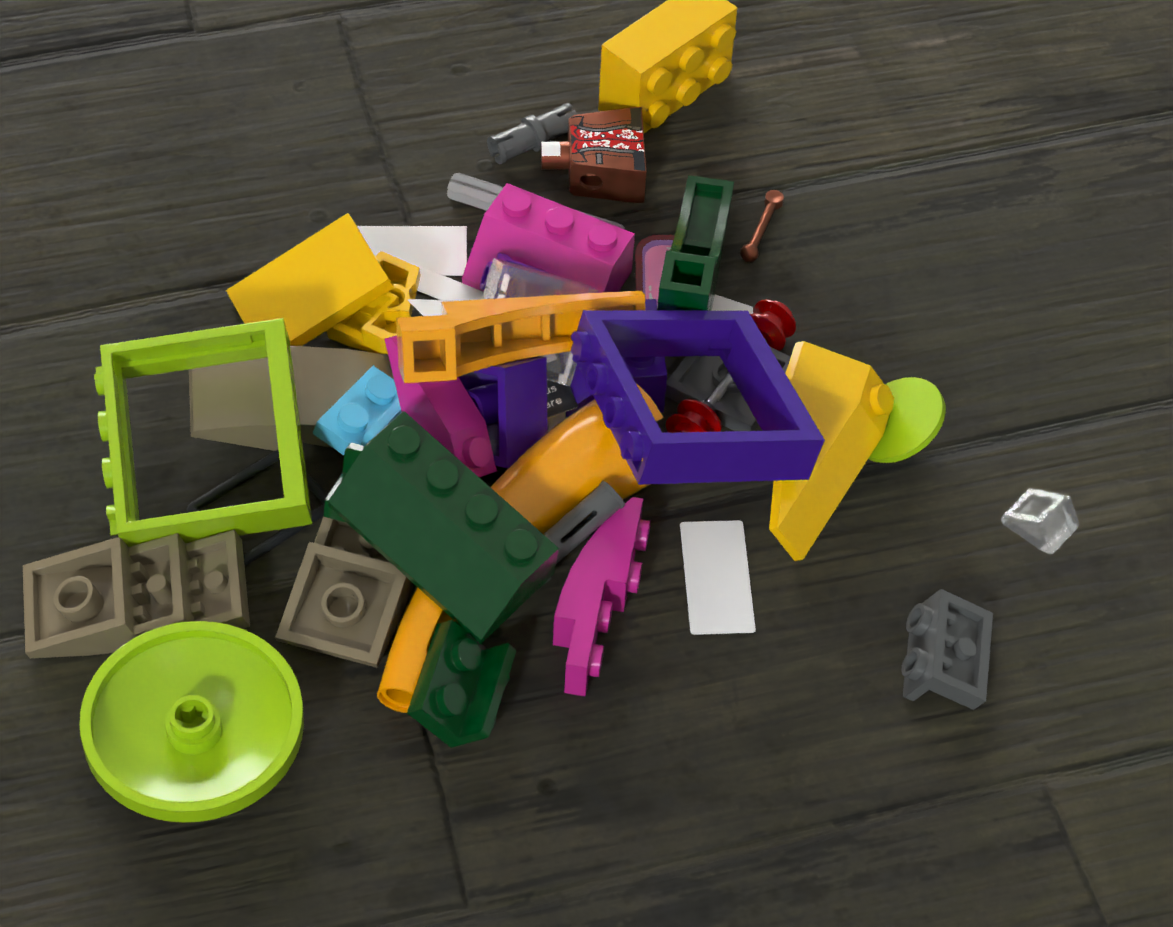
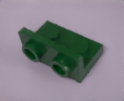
[407,619,516,748]

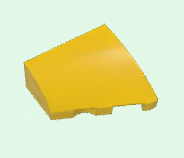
[327,251,421,354]

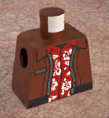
[541,107,647,203]

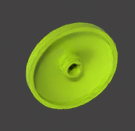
[79,621,304,823]

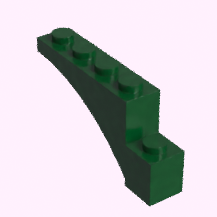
[657,175,734,311]

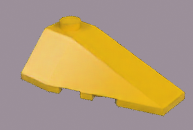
[769,341,894,561]

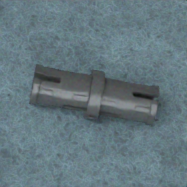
[487,102,578,164]

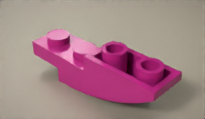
[553,497,651,696]

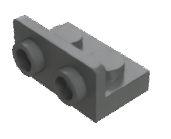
[901,589,993,710]

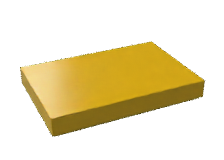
[226,213,394,346]

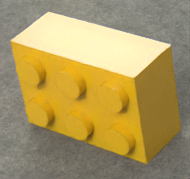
[598,0,737,133]

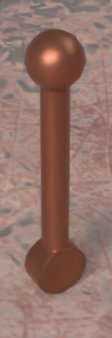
[740,190,784,262]

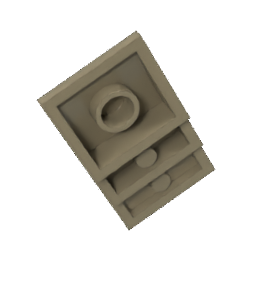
[189,346,394,451]
[275,517,414,668]
[23,529,250,658]

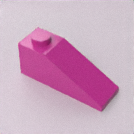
[385,335,497,477]

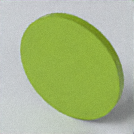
[868,377,946,463]

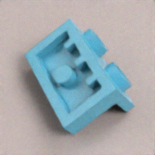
[313,365,402,455]

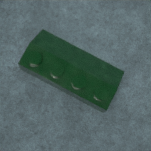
[328,411,559,644]

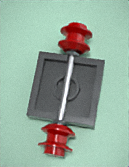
[665,300,796,433]

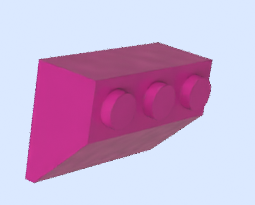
[462,183,635,295]

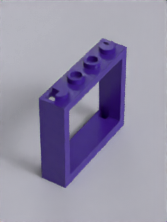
[570,310,825,485]

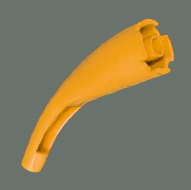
[377,384,664,713]

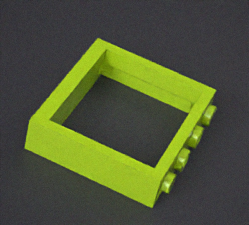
[94,318,313,547]

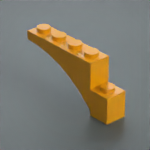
[396,290,645,383]

